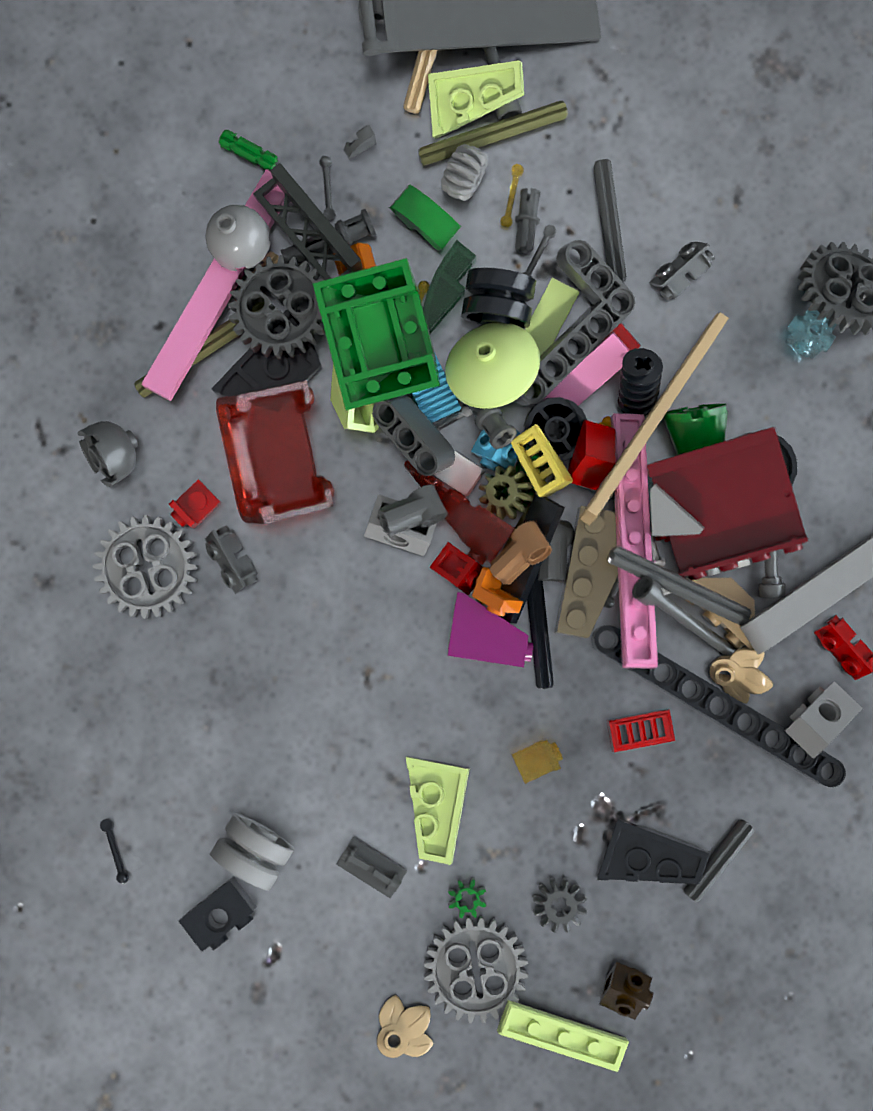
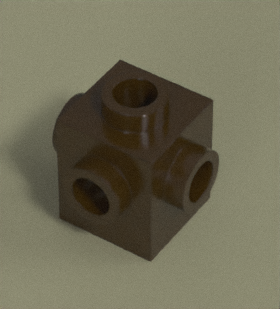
[599,962,654,1020]

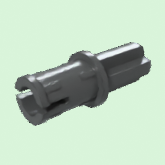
[515,188,541,253]

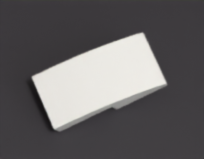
[434,450,485,497]

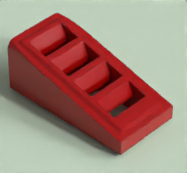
[607,709,675,752]

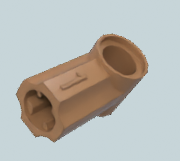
[489,521,552,585]

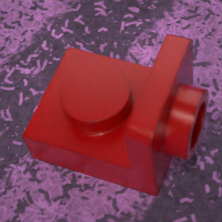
[169,479,221,529]
[430,542,483,595]

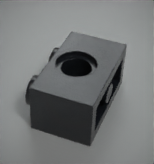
[178,876,257,952]

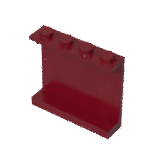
[646,426,809,581]

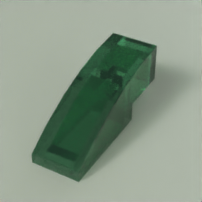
[423,240,476,335]

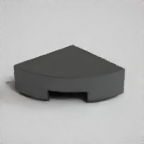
[344,125,376,160]

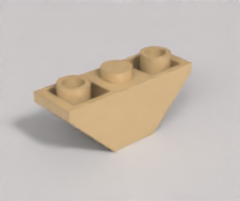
[685,578,755,649]

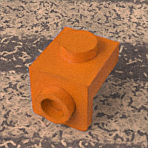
[472,567,523,616]

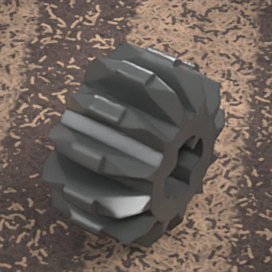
[533,877,587,933]

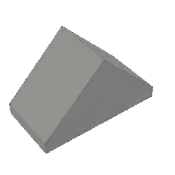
[650,484,704,536]

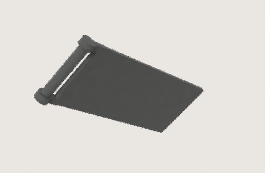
[360,0,601,56]

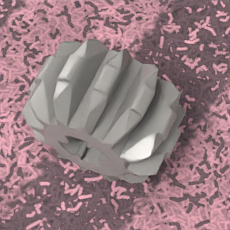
[441,144,488,201]

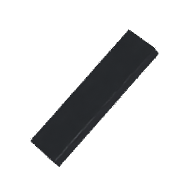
[498,493,565,624]

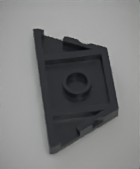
[211,305,322,412]

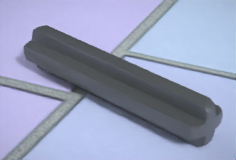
[684,819,755,902]

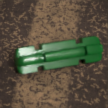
[218,129,278,171]

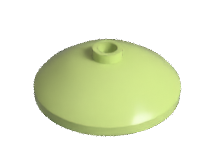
[445,322,540,409]

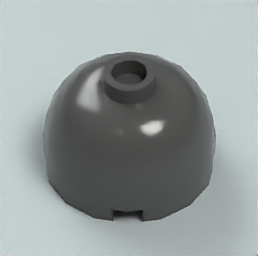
[78,421,138,487]

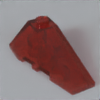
[403,460,515,565]

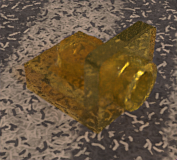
[511,738,563,784]

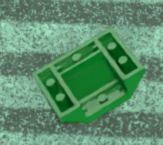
[313,258,440,410]

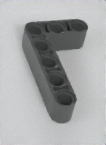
[514,240,635,406]

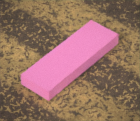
[544,332,630,406]

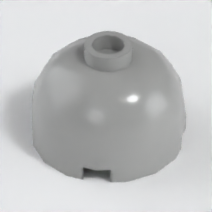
[205,205,271,271]

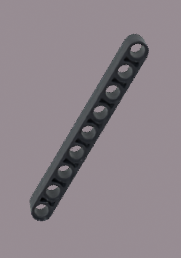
[591,625,846,787]

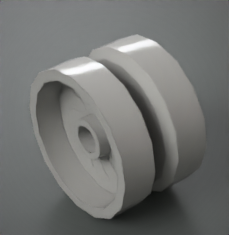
[210,813,294,890]

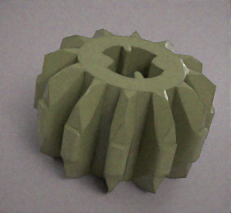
[479,465,533,520]

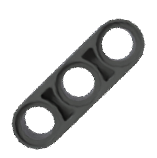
[372,395,455,476]

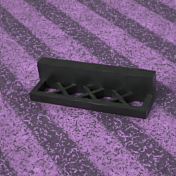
[253,163,363,280]

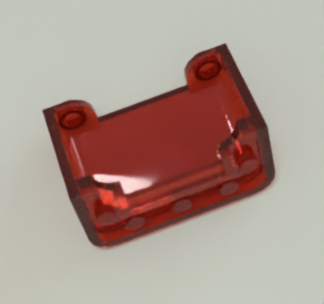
[216,380,334,524]

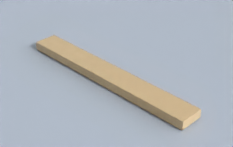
[580,312,729,526]

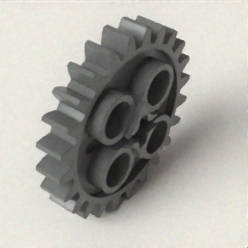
[797,242,873,335]
[228,255,325,359]

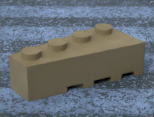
[555,506,618,638]

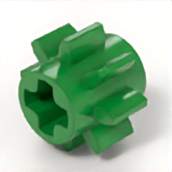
[448,878,487,919]

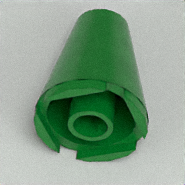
[664,403,728,455]

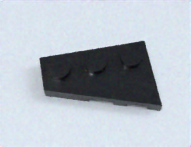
[597,818,710,884]

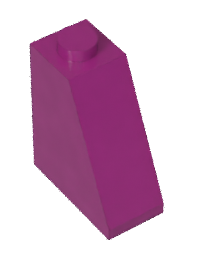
[447,592,533,667]

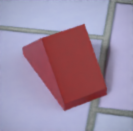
[568,419,616,490]

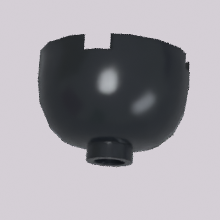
[524,397,587,461]

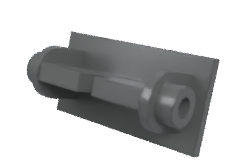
[649,241,715,301]
[205,525,258,594]
[336,837,407,898]

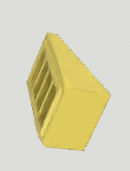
[511,424,573,497]

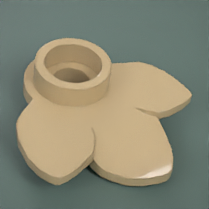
[709,648,773,704]
[376,995,434,1058]

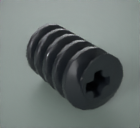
[617,348,663,416]

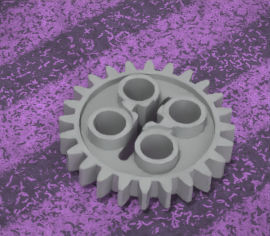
[93,515,198,619]
[424,915,528,1024]

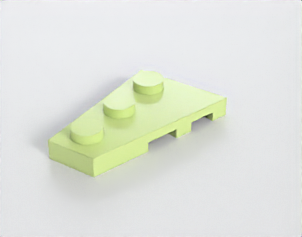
[428,60,525,139]
[406,757,470,865]

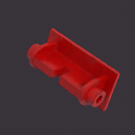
[814,615,873,680]

